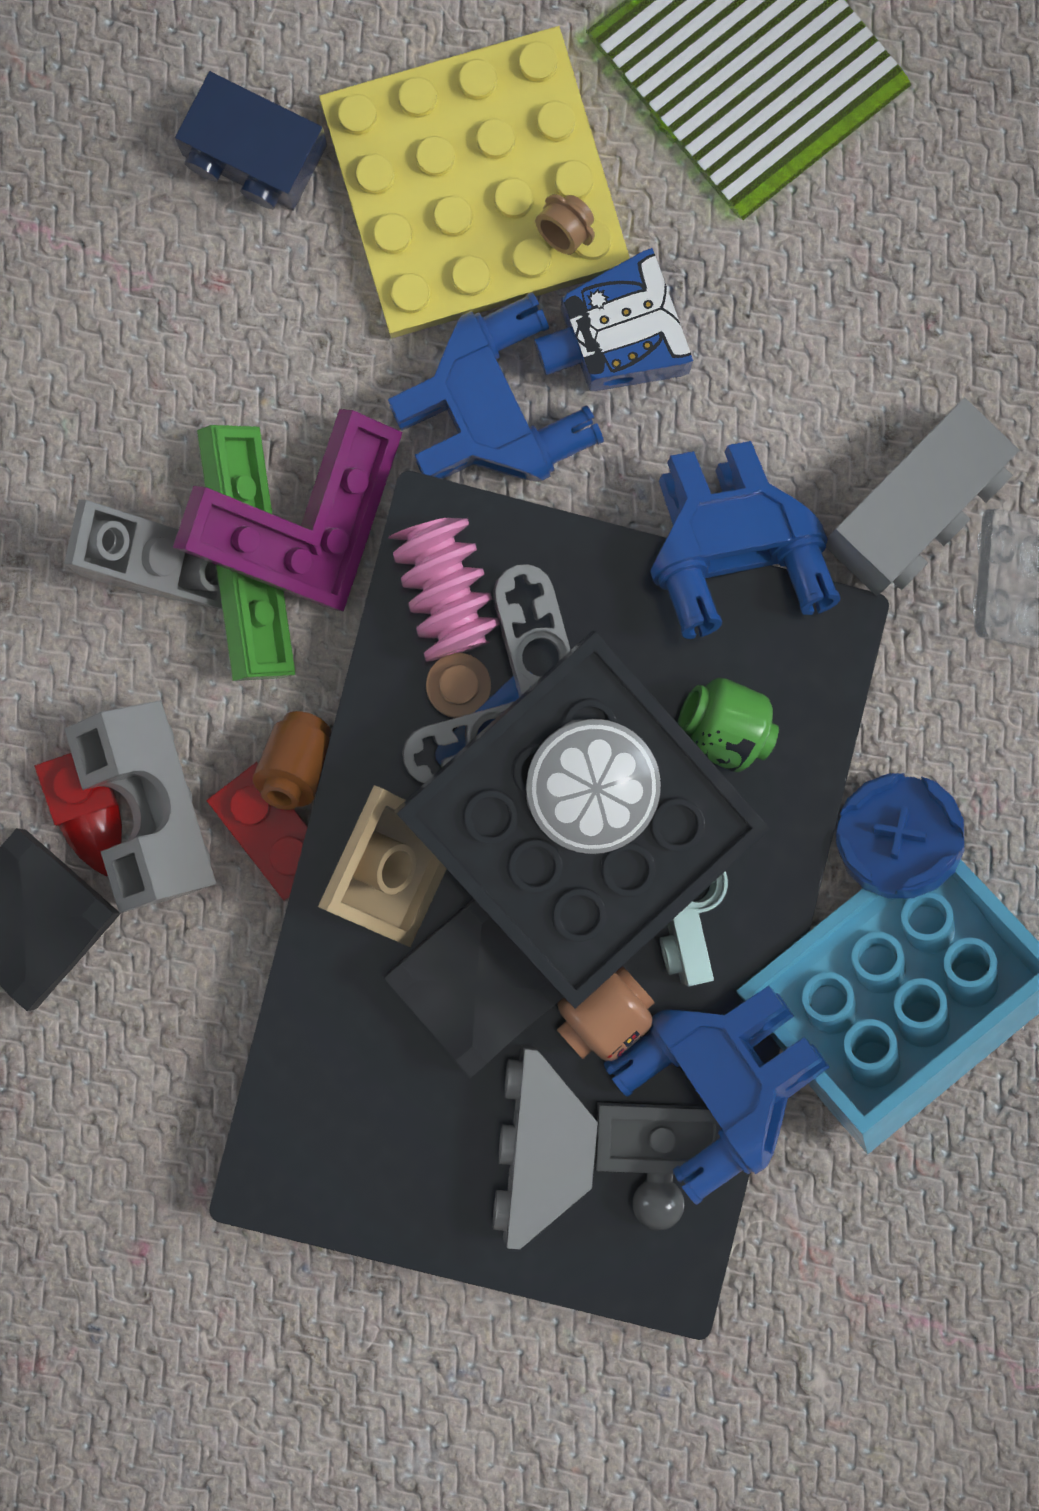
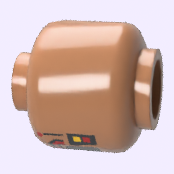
[557,966,655,1061]

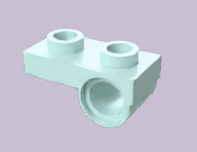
[660,872,728,986]

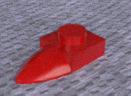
[34,753,122,877]

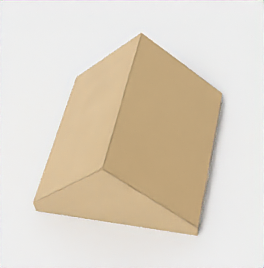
[318,785,447,947]

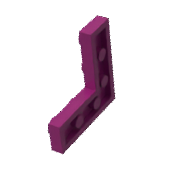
[173,409,403,612]

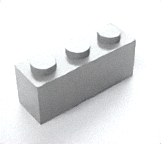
[826,397,1020,596]

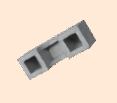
[64,700,216,913]

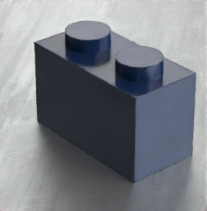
[175,71,327,211]

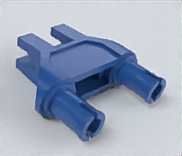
[388,292,604,482]
[650,441,841,639]
[603,985,830,1205]

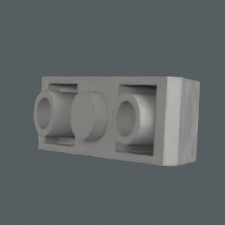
[64,499,222,609]
[493,1045,598,1249]

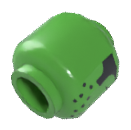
[678,678,779,772]

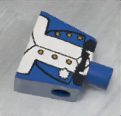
[534,248,693,391]

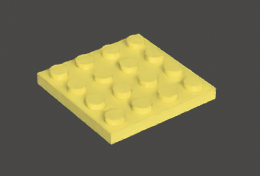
[319,26,630,339]

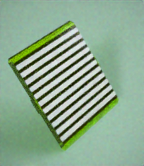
[586,0,911,220]

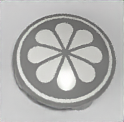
[526,719,661,854]

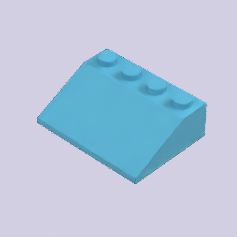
[737,860,1039,1154]

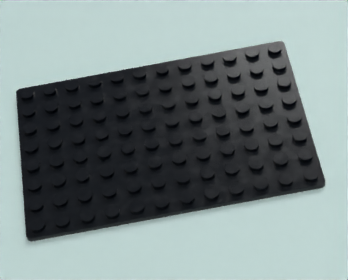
[209,471,889,1340]

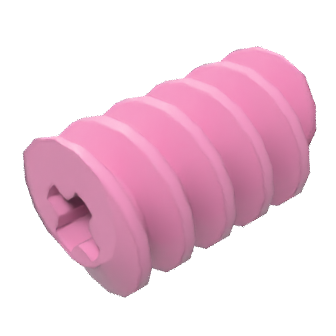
[388,518,500,662]

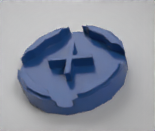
[836,773,965,898]

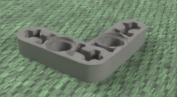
[402,564,570,783]

